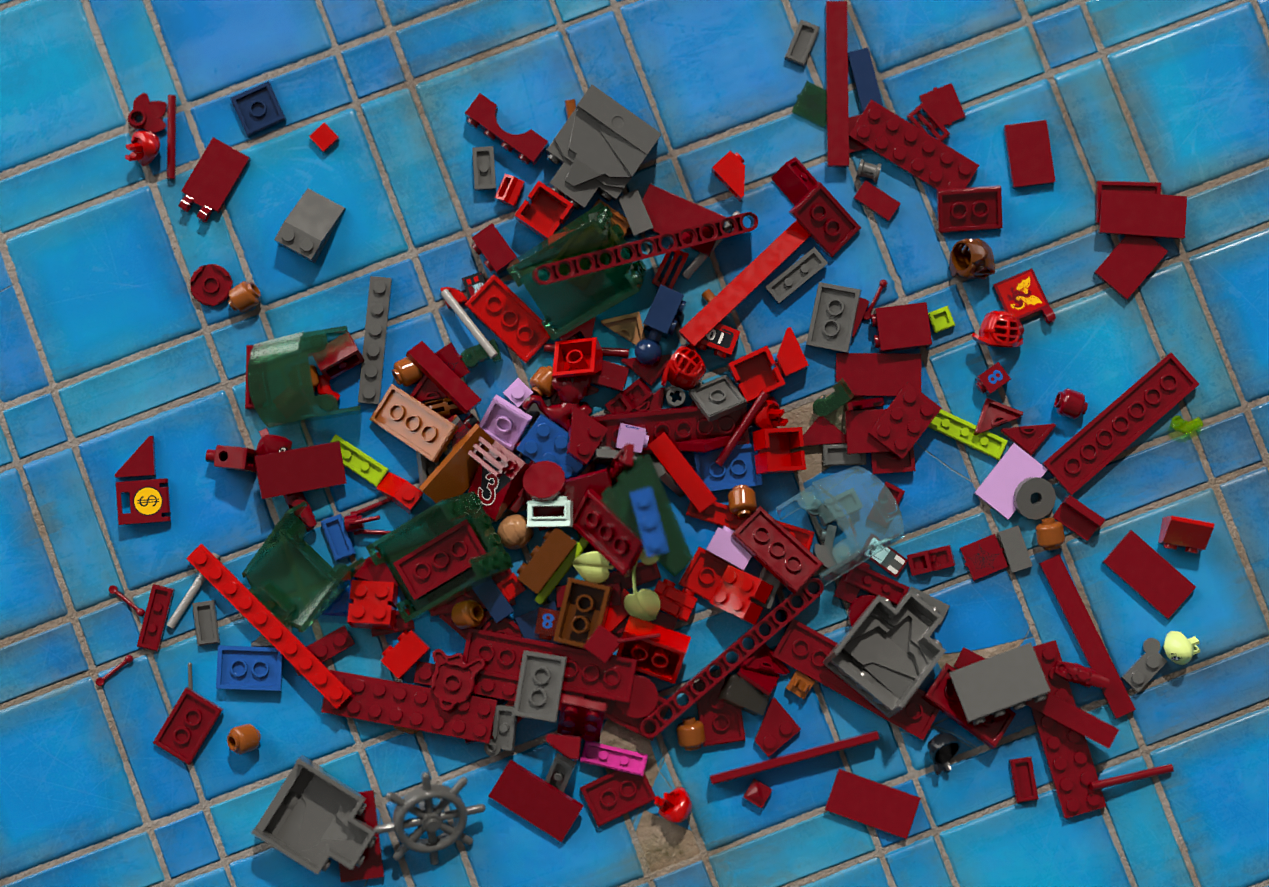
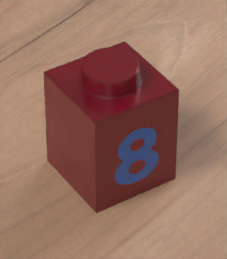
[975,362,1011,396]

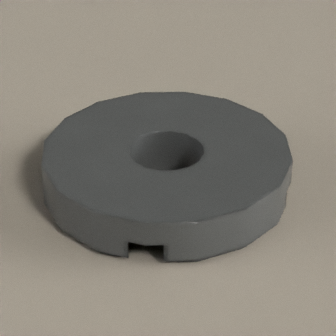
[1014,477,1056,520]

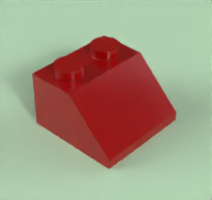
[552,337,603,378]
[1158,516,1214,554]

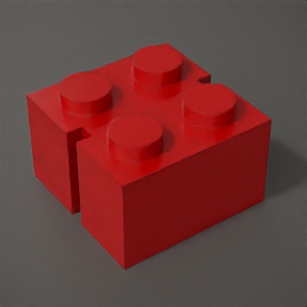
[514,181,575,243]
[728,346,785,404]
[752,427,806,474]
[710,565,773,625]
[347,580,398,630]

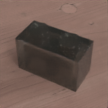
[718,673,772,716]

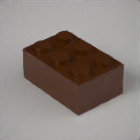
[516,527,577,594]
[553,577,614,648]

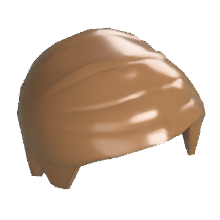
[497,514,534,550]

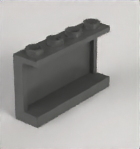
[948,642,1050,725]

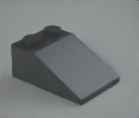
[274,188,345,264]

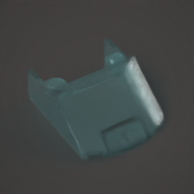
[776,465,904,586]

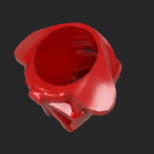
[971,311,1023,347]
[661,344,706,391]

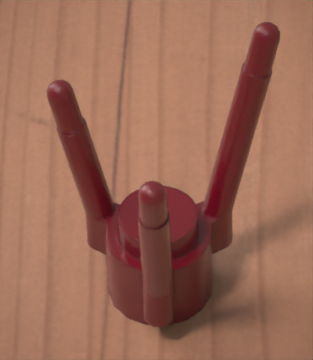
[344,498,393,535]

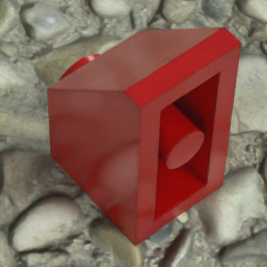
[711,150,745,202]
[774,327,809,378]
[376,472,423,514]

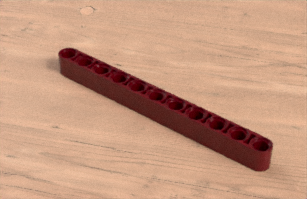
[532,212,758,285]
[639,578,824,738]

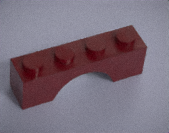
[465,93,549,166]

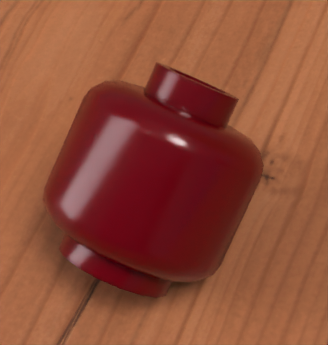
[1054,388,1088,419]

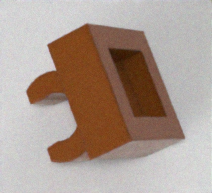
[786,670,815,699]

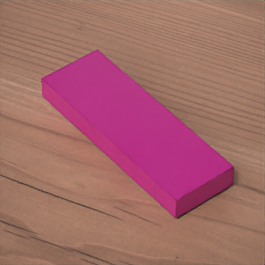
[580,741,649,777]

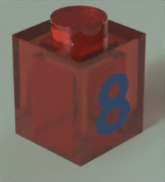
[535,607,560,640]

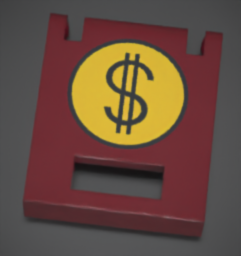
[116,478,171,525]

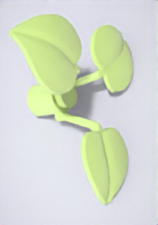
[572,532,661,621]

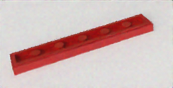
[686,501,815,550]

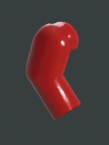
[316,375,340,404]

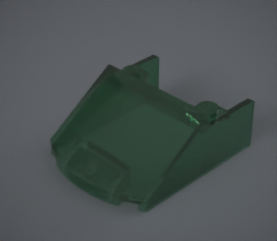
[248,326,362,428]
[242,501,366,632]

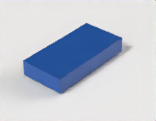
[321,514,356,561]

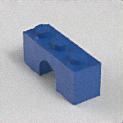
[630,487,669,558]

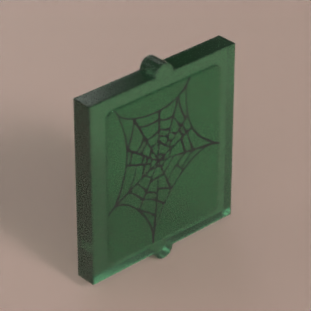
[791,81,827,128]

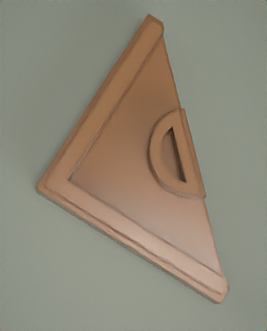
[601,312,645,345]

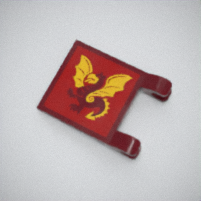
[993,268,1056,336]

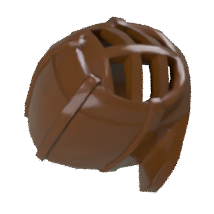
[949,238,995,279]

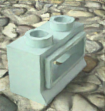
[527,496,573,528]

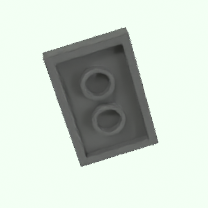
[806,282,862,353]
[513,650,567,722]

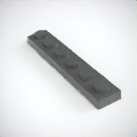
[358,276,392,405]

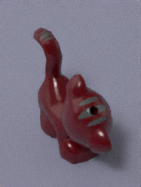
[522,375,592,432]

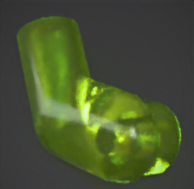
[1171,415,1203,434]

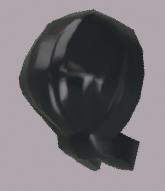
[927,733,961,775]

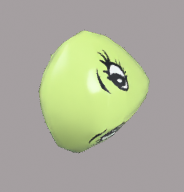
[1163,631,1200,665]

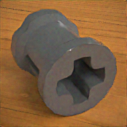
[856,159,881,182]
[666,387,685,408]

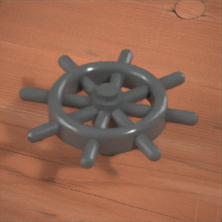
[374,772,485,865]

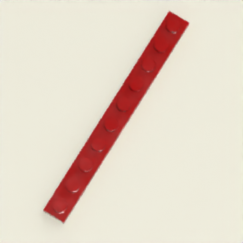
[186,543,353,709]

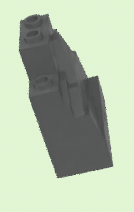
[546,85,662,210]
[822,590,946,718]
[251,755,377,875]

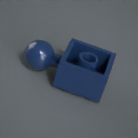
[635,285,686,365]

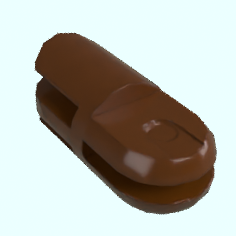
[423,397,464,419]

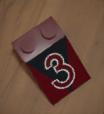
[466,440,530,522]

